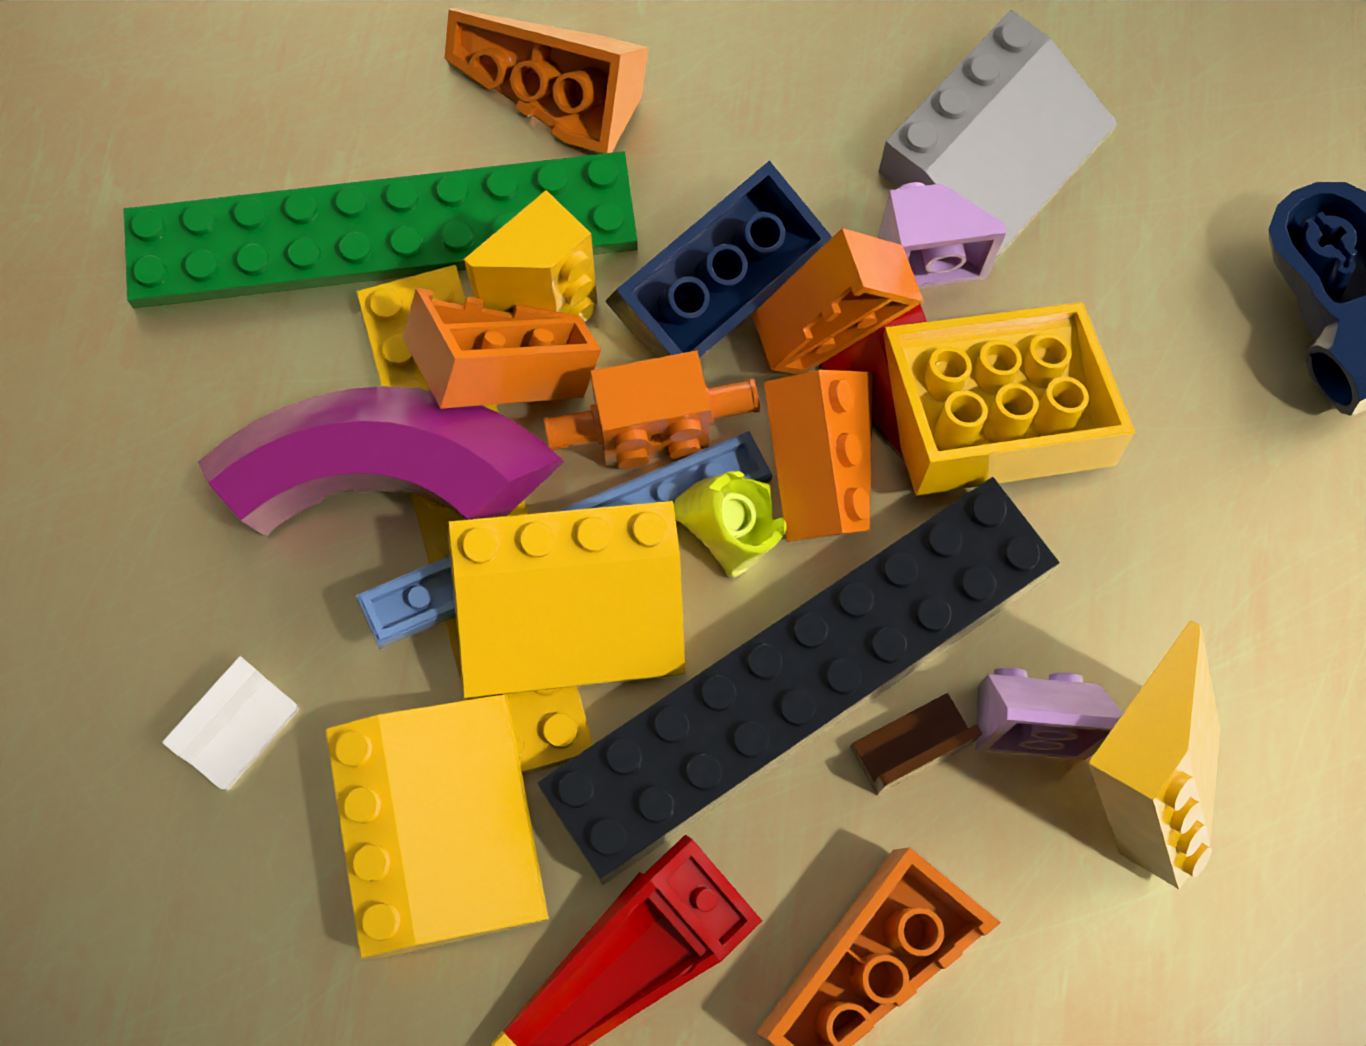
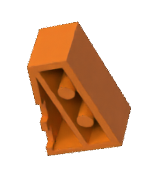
[402,288,601,409]

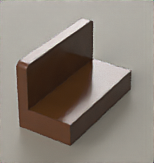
[850,693,983,795]

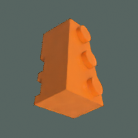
[752,228,924,374]
[764,370,873,542]

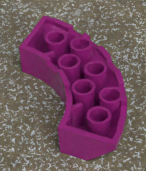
[198,386,564,536]

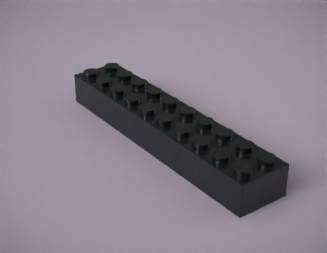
[537,477,1060,885]

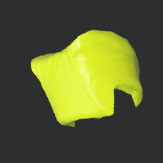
[674,471,787,578]

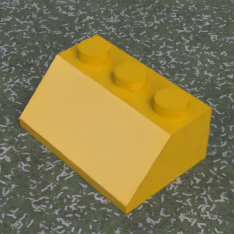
[464,190,598,322]

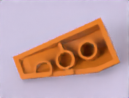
[444,8,648,154]

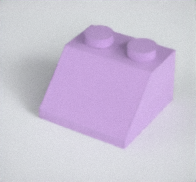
[878,182,1007,288]

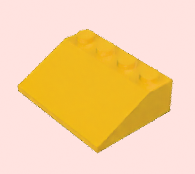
[883,302,1136,496]
[447,501,686,699]
[1088,620,1221,889]
[326,695,549,958]

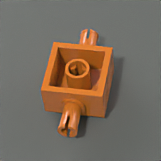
[544,350,760,469]

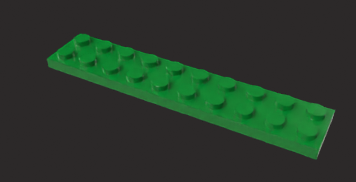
[123,151,638,309]

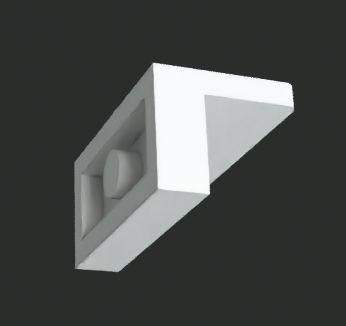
[162,656,299,791]

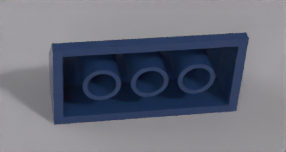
[605,160,832,358]

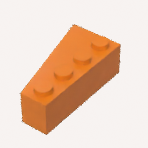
[755,847,1001,1046]

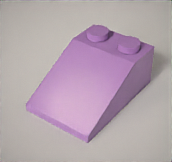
[975,668,1123,760]

